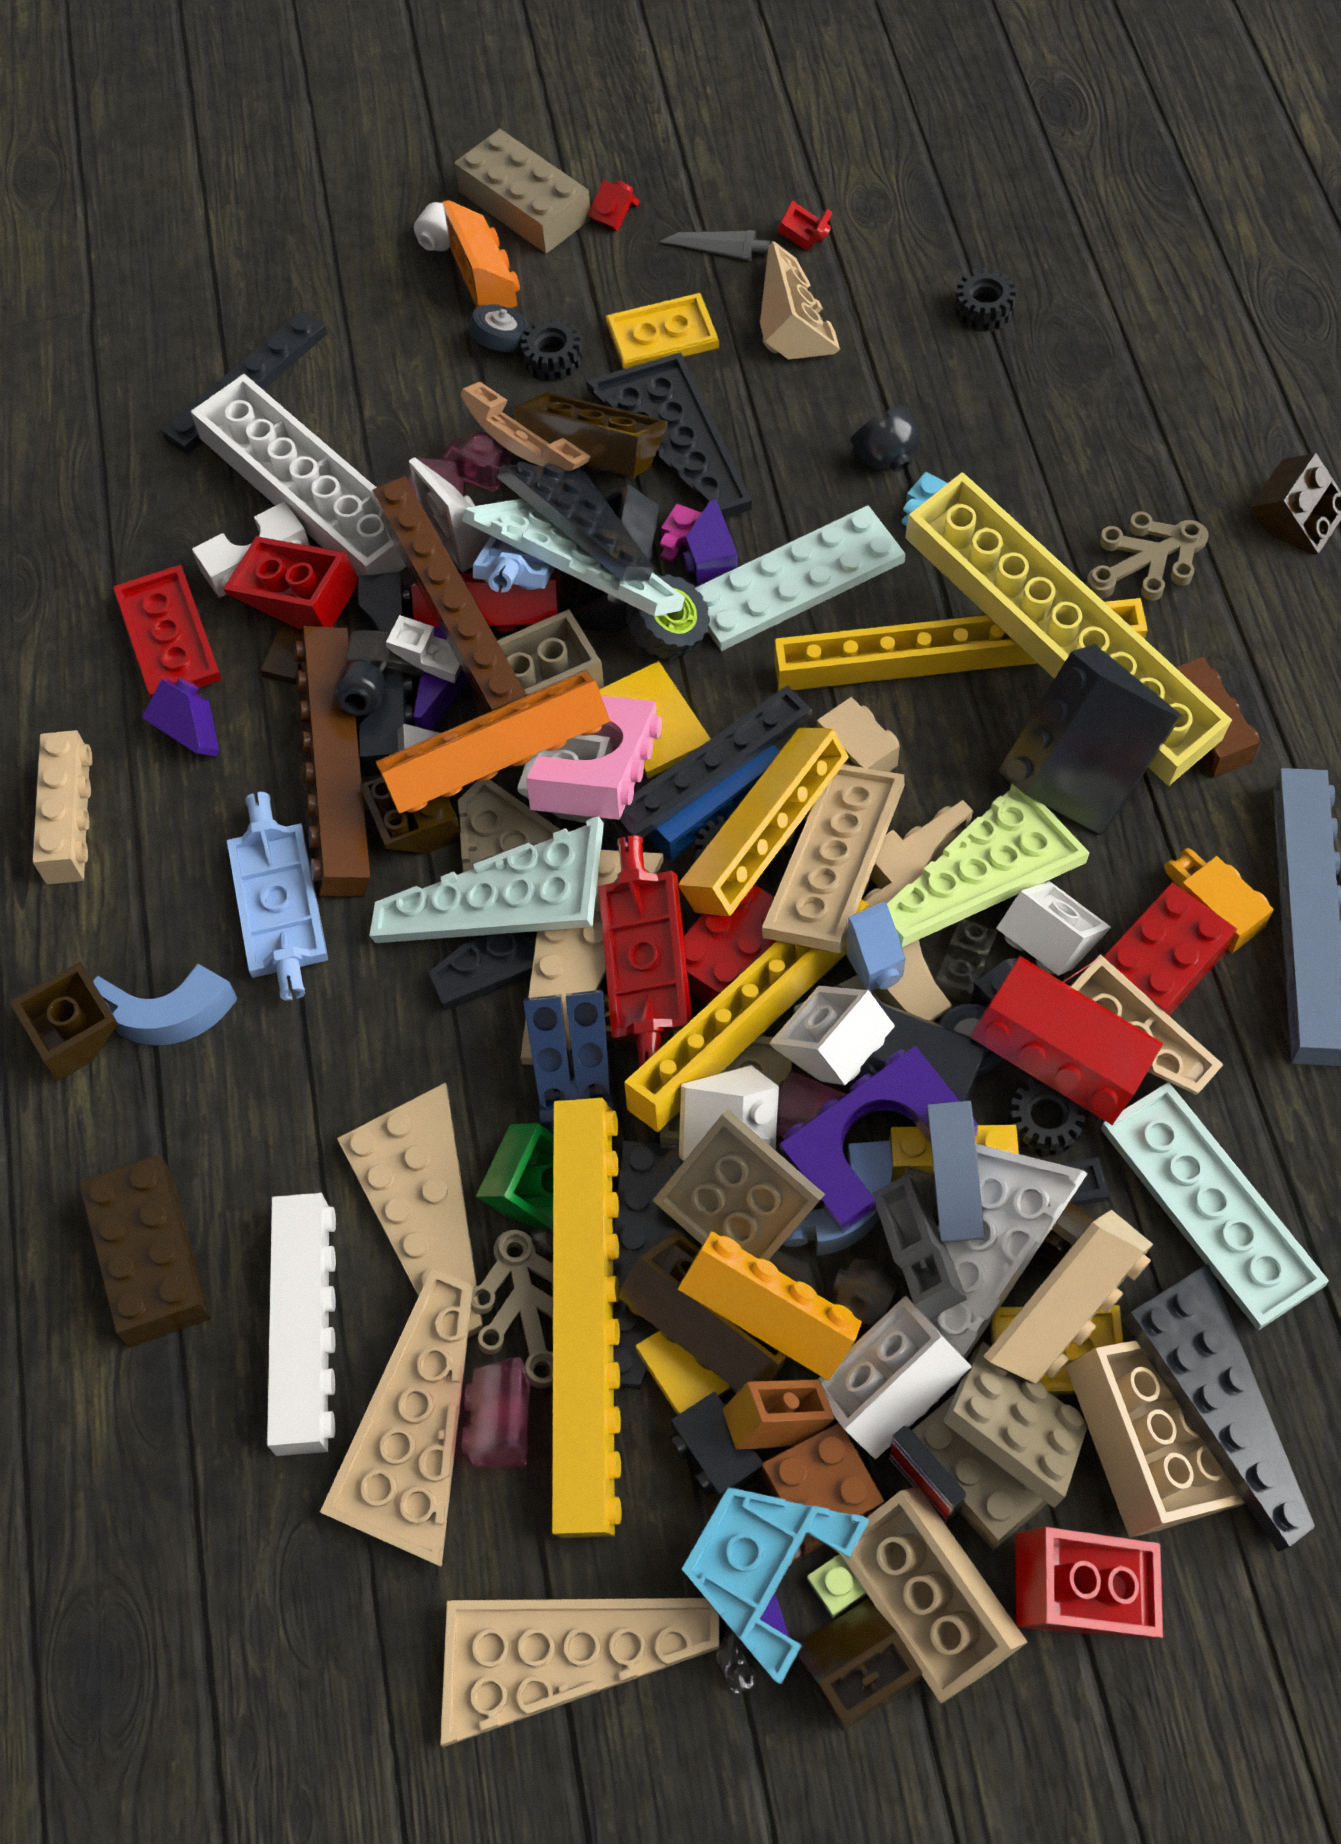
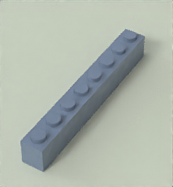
[1273,768,1341,1066]

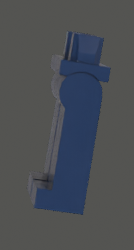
[523,989,614,1134]

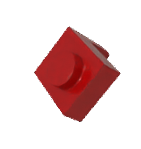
[587,180,640,231]
[776,201,833,251]

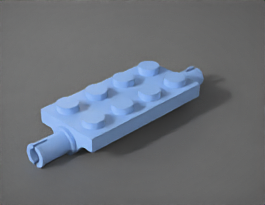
[473,536,556,592]
[227,792,328,1000]

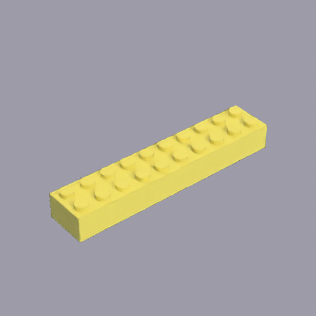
[905,472,1232,786]

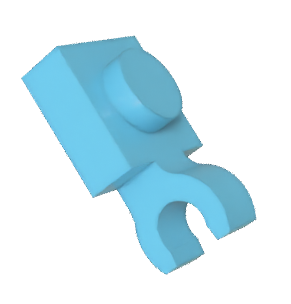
[901,472,948,526]

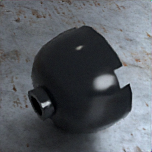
[850,405,920,473]

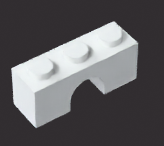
[192,501,310,598]

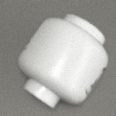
[414,202,450,251]

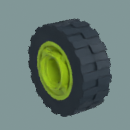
[626,574,710,659]

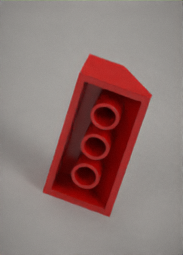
[411,570,561,631]
[970,956,1163,1125]

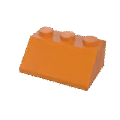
[442,200,520,308]

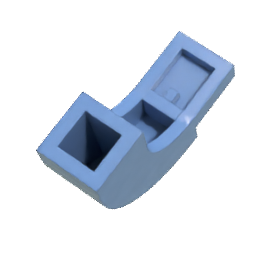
[93,964,238,1045]
[783,1140,892,1256]

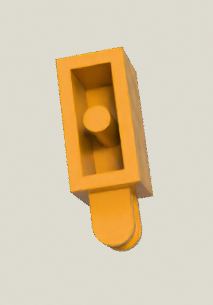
[1164,848,1274,953]

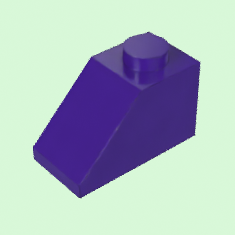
[682,500,738,586]
[142,678,219,756]

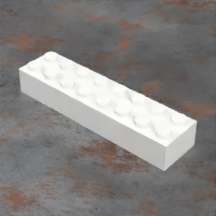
[191,374,406,576]

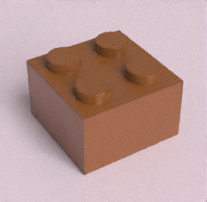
[762,1423,885,1555]

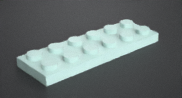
[695,506,905,651]
[1101,1082,1329,1331]

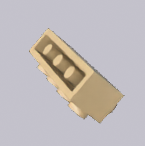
[33,730,92,884]

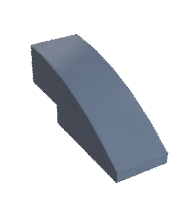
[928,1101,984,1243]

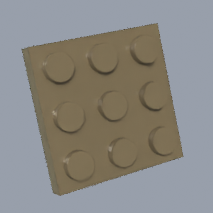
[652,1109,825,1261]
[943,1342,1088,1508]

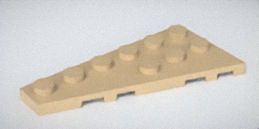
[521,850,663,1065]
[337,1083,483,1339]
[320,1268,473,1567]
[441,1598,719,1747]

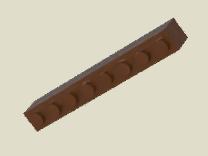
[372,476,527,714]
[294,626,370,897]

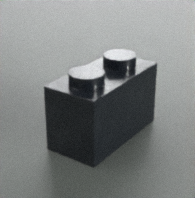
[669,1391,763,1502]

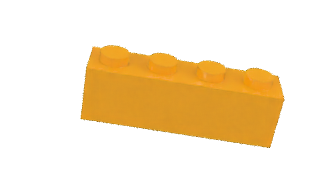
[678,1231,862,1381]

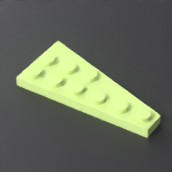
[887,784,1089,947]

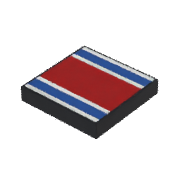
[888,1425,966,1526]

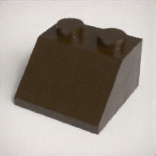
[10,961,118,1081]

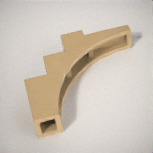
[863,800,973,1024]

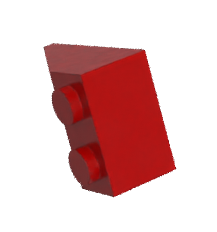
[223,536,358,630]
[1016,1527,1163,1638]

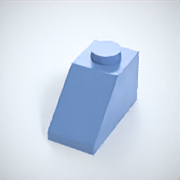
[846,901,906,992]

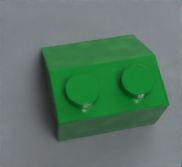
[476,1123,554,1235]

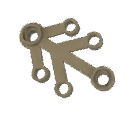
[1086,512,1208,601]
[471,1230,553,1388]

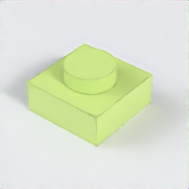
[807,1554,867,1618]

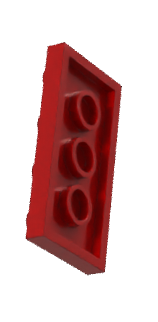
[113,564,222,699]

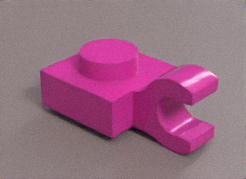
[660,504,702,563]

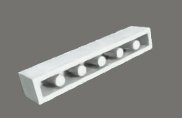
[267,1193,336,1456]

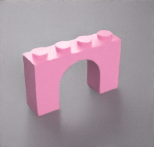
[527,696,662,820]

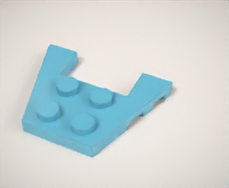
[682,1487,869,1684]

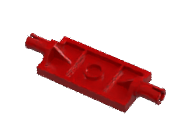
[598,835,692,1068]

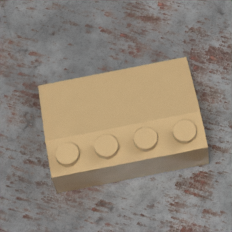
[1065,1340,1245,1538]

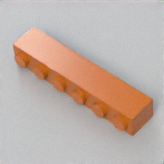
[376,671,610,814]

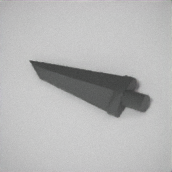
[659,230,770,262]

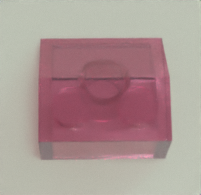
[462,1358,530,1468]

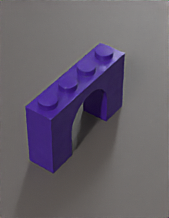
[780,1046,978,1234]

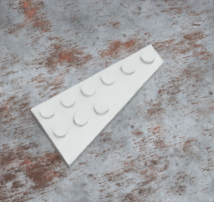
[922,1144,1087,1403]

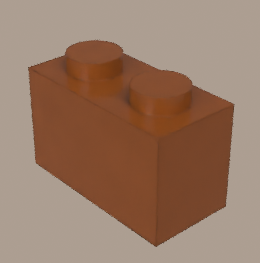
[722,1380,835,1449]

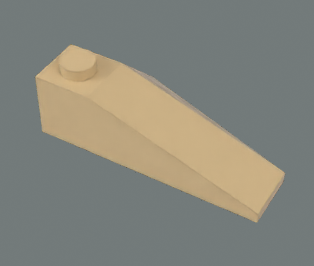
[760,241,840,359]
[1070,955,1223,1095]

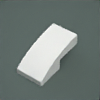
[386,615,462,683]

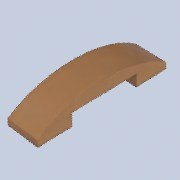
[460,382,591,470]

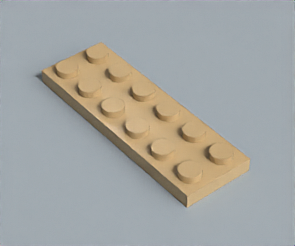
[762,764,905,953]

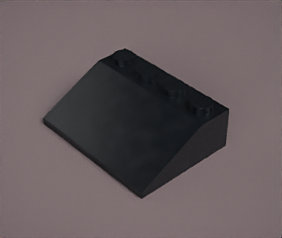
[998,644,1183,835]

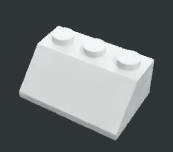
[818,1295,972,1460]

